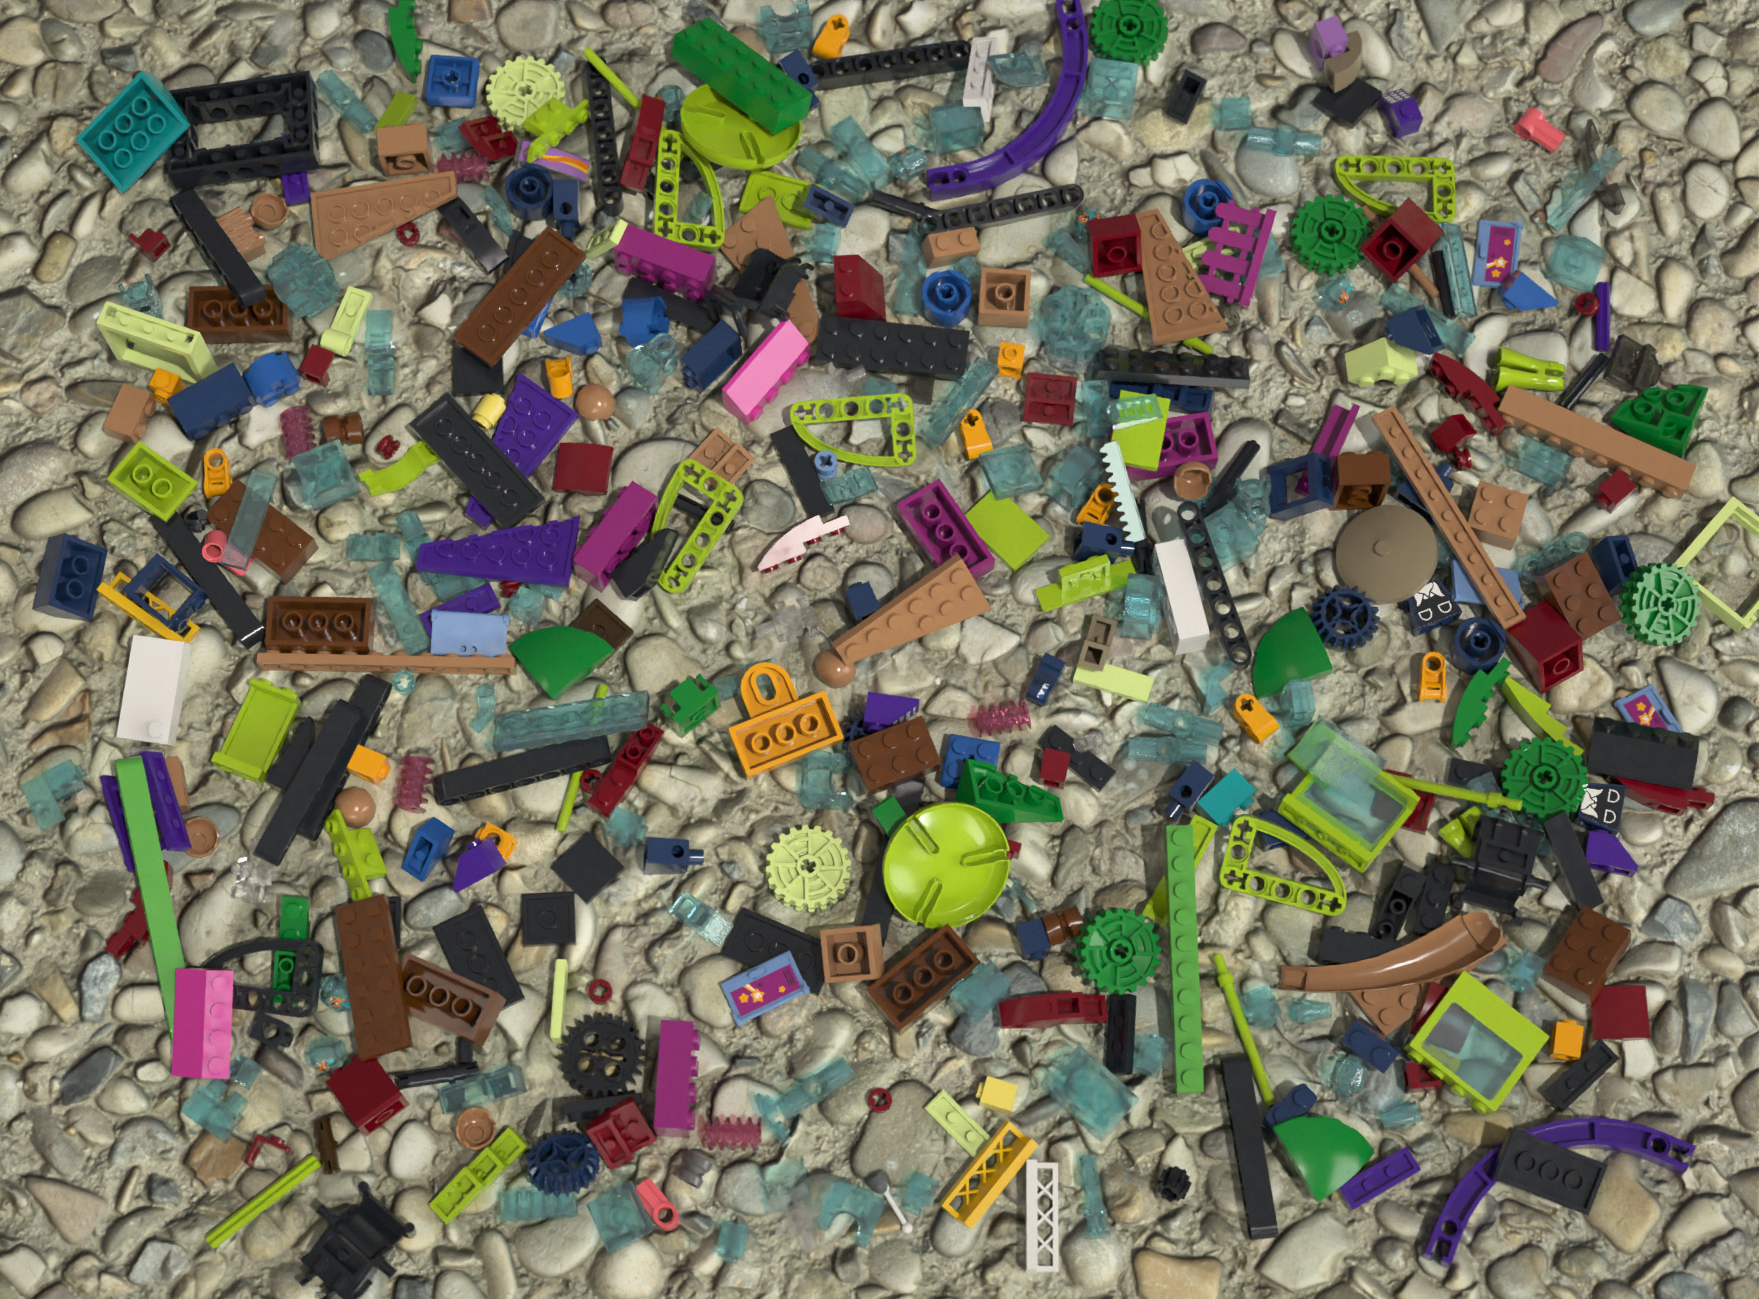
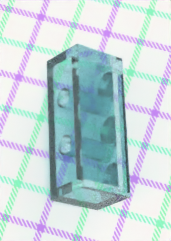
[831,115,892,195]

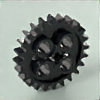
[559,1012,647,1099]

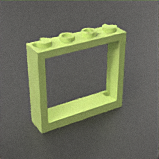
[96,301,218,385]
[1674,496,1759,633]

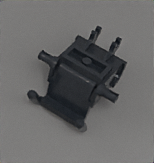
[704,247,814,339]
[1451,805,1550,927]
[299,1181,417,1299]

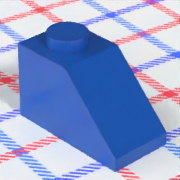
[1497,270,1559,311]
[543,312,603,356]
[401,817,455,882]

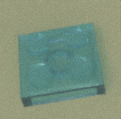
[978,443,1044,501]

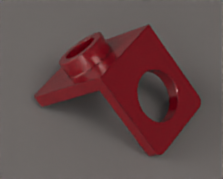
[244,1134,294,1168]

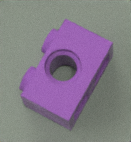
[1308,15,1349,70]

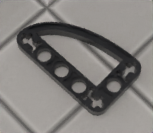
[202,939,324,1018]

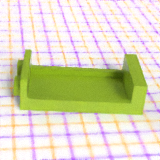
[211,678,301,786]

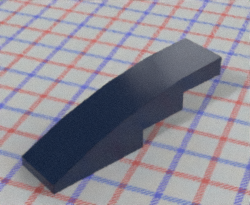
[1108,380,1215,416]

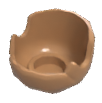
[250,193,289,229]
[575,383,616,422]
[1173,461,1212,500]
[815,648,856,689]
[334,786,376,829]
[185,816,220,858]
[455,1106,496,1151]

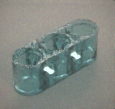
[1519,531,1589,586]
[498,1189,578,1222]

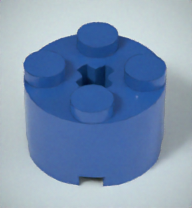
[1181,179,1233,237]
[921,270,971,329]
[619,296,669,348]
[242,351,301,408]

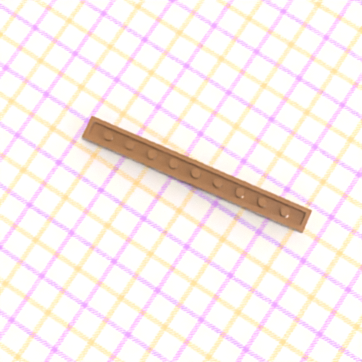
[1371,405,1526,631]
[257,650,517,675]

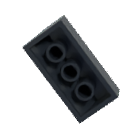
[1586,716,1699,791]

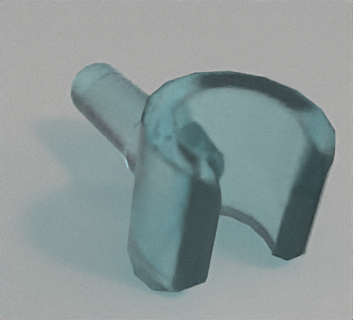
[1006,877,1037,911]

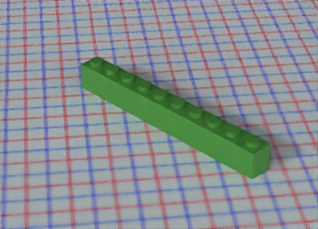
[1163,825,1204,1094]

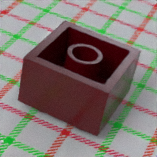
[1086,213,1142,278]

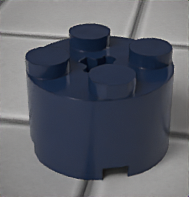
[505,163,553,221]
[1449,617,1506,676]

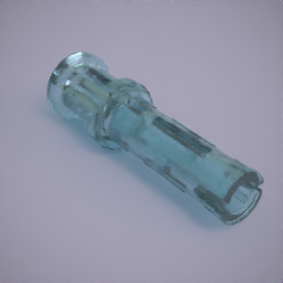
[1079,1155,1111,1239]

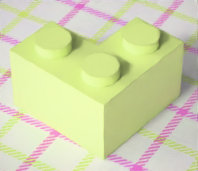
[1345,337,1418,388]

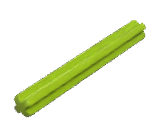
[205,1154,321,1248]

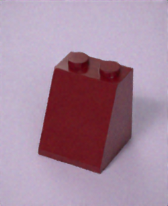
[1359,197,1444,283]
[833,254,886,322]
[1504,600,1584,694]
[326,1053,410,1137]

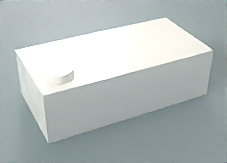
[1151,538,1210,656]
[116,635,192,746]

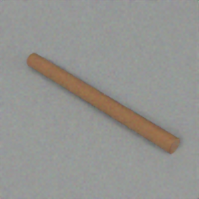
[1362,205,1440,299]

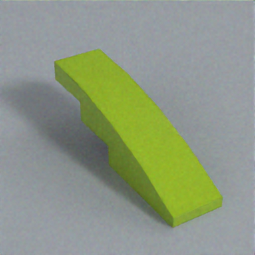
[1500,676,1584,756]
[429,1127,530,1225]

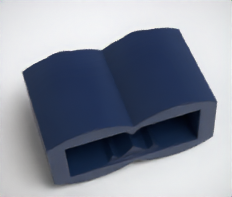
[1262,1083,1318,1138]

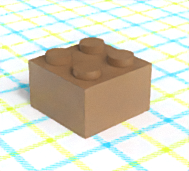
[376,123,434,177]
[978,268,1031,328]
[1466,481,1529,551]
[820,923,885,983]

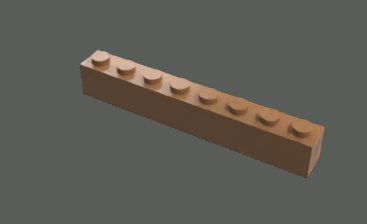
[1497,384,1697,500]

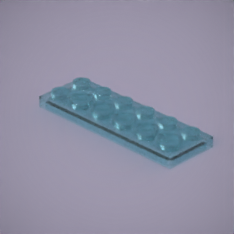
[492,690,650,753]

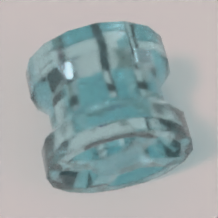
[953,255,982,285]

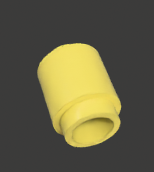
[472,393,506,432]

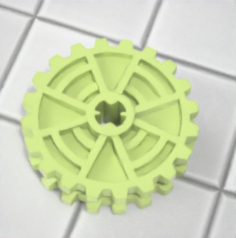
[486,56,566,136]
[766,825,851,913]

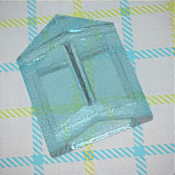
[713,673,741,702]
[228,1055,262,1090]

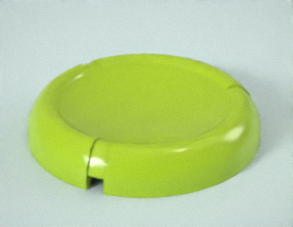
[680,84,802,170]
[882,801,1010,929]

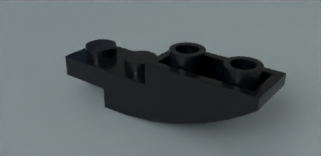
[436,196,509,274]

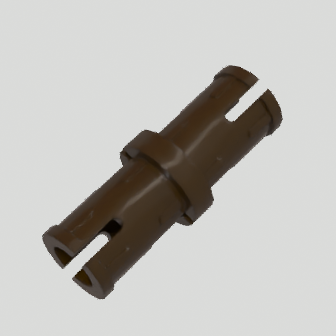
[314,1118,341,1175]

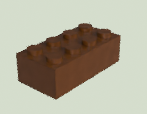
[187,284,294,344]
[205,479,319,586]
[265,596,376,655]
[866,923,982,1036]
[400,952,506,1048]

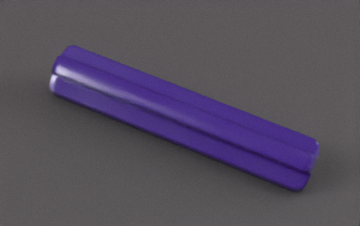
[1595,282,1610,352]

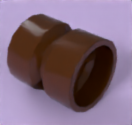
[323,411,365,449]
[1040,904,1083,947]

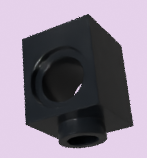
[249,1012,294,1054]

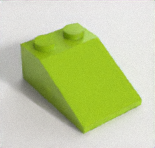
[107,441,199,522]

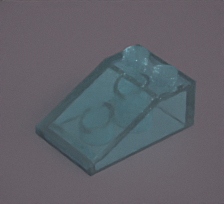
[1289,715,1387,803]

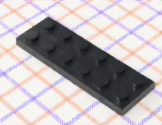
[815,315,970,380]
[1098,347,1250,389]
[409,393,546,529]

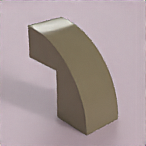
[1324,31,1362,93]
[1078,614,1119,672]

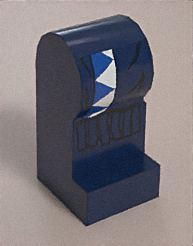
[1025,652,1066,706]

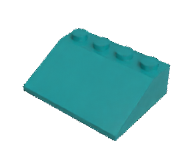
[75,71,191,193]

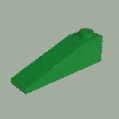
[956,759,1064,823]

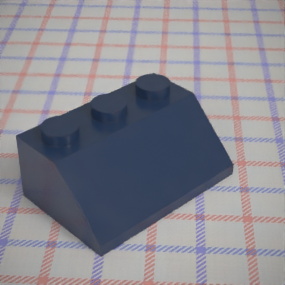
[1384,304,1446,355]
[167,362,257,442]
[32,533,108,622]

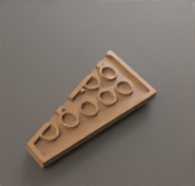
[310,171,458,266]
[714,194,821,347]
[1135,209,1229,346]
[832,554,992,665]
[1348,935,1507,1036]

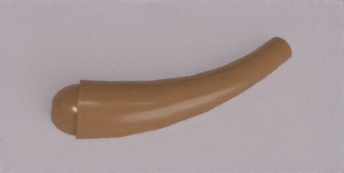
[1278,912,1501,993]

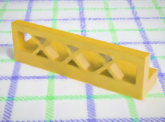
[96,572,200,644]
[939,1120,1038,1229]

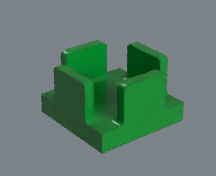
[660,674,721,739]

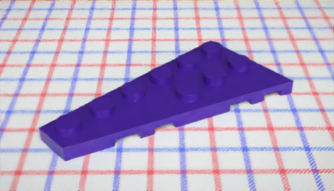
[465,372,579,530]
[416,516,581,587]

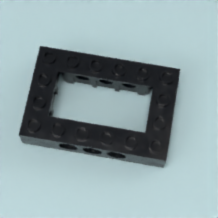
[167,70,321,189]

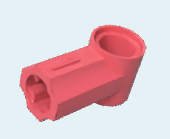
[1514,107,1566,153]
[202,530,253,577]
[632,1178,680,1231]

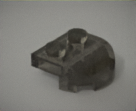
[1603,334,1662,393]

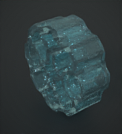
[268,242,340,318]
[1038,285,1112,361]

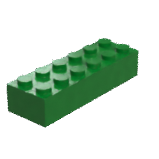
[671,17,812,135]

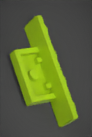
[523,97,590,164]
[1035,554,1138,612]
[325,809,388,902]

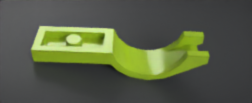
[358,441,441,497]
[1142,814,1218,929]

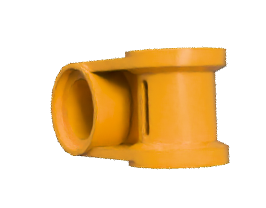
[812,14,850,59]
[545,355,574,398]
[959,409,993,461]
[204,448,233,499]
[1076,483,1117,525]
[1417,652,1447,703]
[1232,694,1279,745]

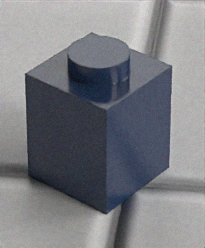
[1015,918,1051,962]

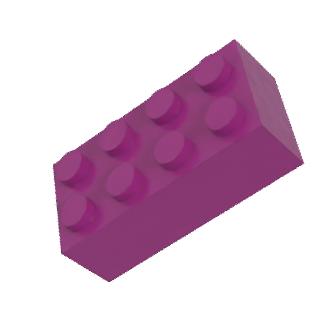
[612,224,718,302]
[1107,412,1218,483]
[897,479,995,581]
[573,481,659,593]
[654,1020,701,1138]

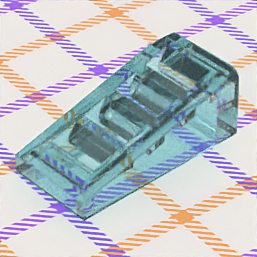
[1046,227,1091,276]
[1107,394,1163,431]

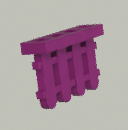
[1198,200,1277,309]

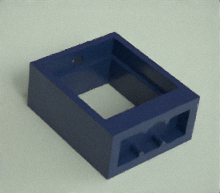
[680,319,742,394]
[1267,452,1333,521]
[123,553,208,633]

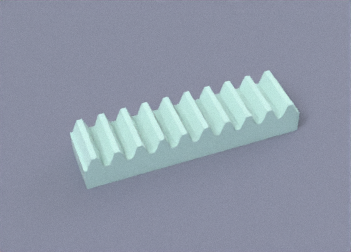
[1100,440,1146,542]

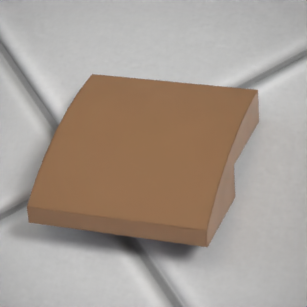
[687,427,756,490]

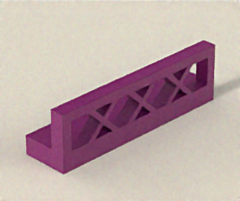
[1294,403,1360,497]

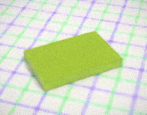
[738,169,822,232]
[1111,390,1171,472]
[965,486,1050,573]

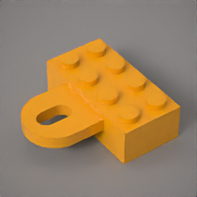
[728,662,844,780]

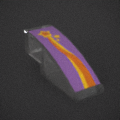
[514,139,593,186]

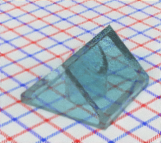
[1512,436,1574,491]

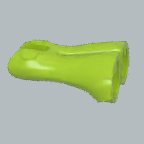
[1492,346,1566,393]
[1437,804,1483,858]

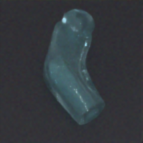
[470,683,496,733]

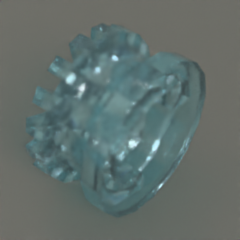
[392,670,417,695]

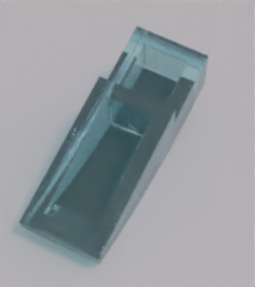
[987,51,1049,87]
[437,1065,527,1115]

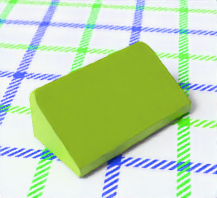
[373,92,419,133]

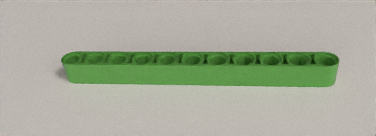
[114,755,185,1042]

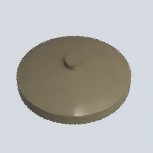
[1336,505,1439,604]

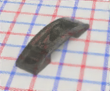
[1580,119,1626,215]

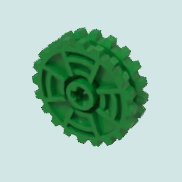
[1089,0,1169,71]
[1289,194,1372,276]
[1618,562,1702,646]
[1500,737,1588,825]
[1072,907,1161,995]

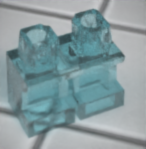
[181,1078,248,1144]

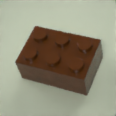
[1329,451,1391,511]
[1532,551,1621,641]
[847,716,942,797]
[1543,905,1631,1006]

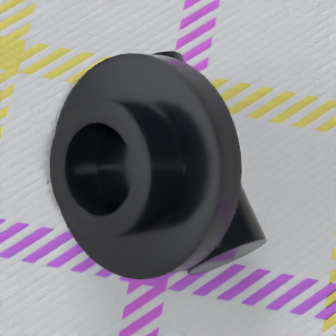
[184,509,210,531]

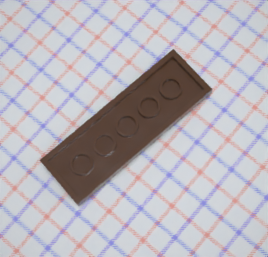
[453,226,587,368]
[335,894,413,1061]

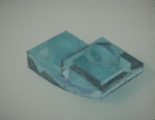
[347,532,401,562]
[755,1092,791,1149]

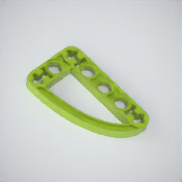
[652,130,725,252]
[1333,155,1456,227]
[790,393,917,467]
[651,459,744,595]
[1220,814,1347,916]

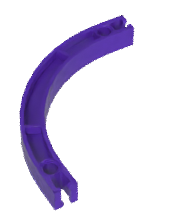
[926,0,1088,202]
[1421,1117,1696,1268]

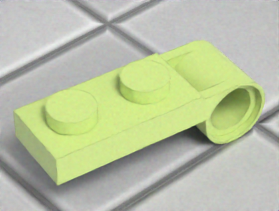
[320,286,373,357]

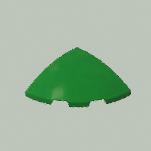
[1611,384,1709,459]
[1252,607,1333,700]
[508,626,615,701]
[1272,1115,1375,1202]

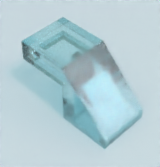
[1202,659,1234,717]
[669,891,734,947]

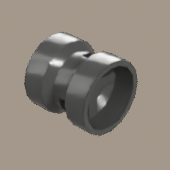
[676,1152,713,1189]

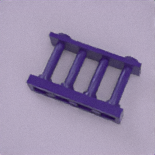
[100,751,192,873]

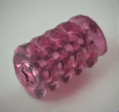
[437,150,490,183]
[279,406,318,463]
[975,698,1031,738]
[394,756,435,814]
[707,1116,762,1151]

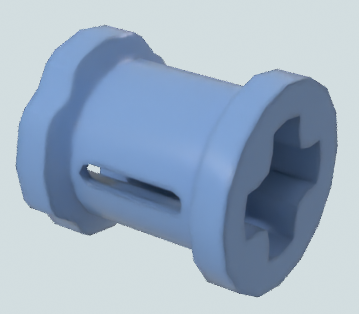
[815,450,837,480]

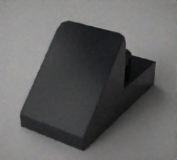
[1165,69,1208,124]

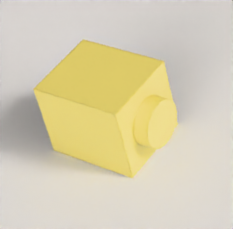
[976,1076,1018,1115]

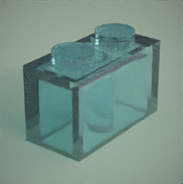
[1080,380,1113,440]
[1279,679,1316,728]

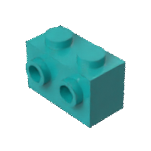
[1195,768,1256,830]

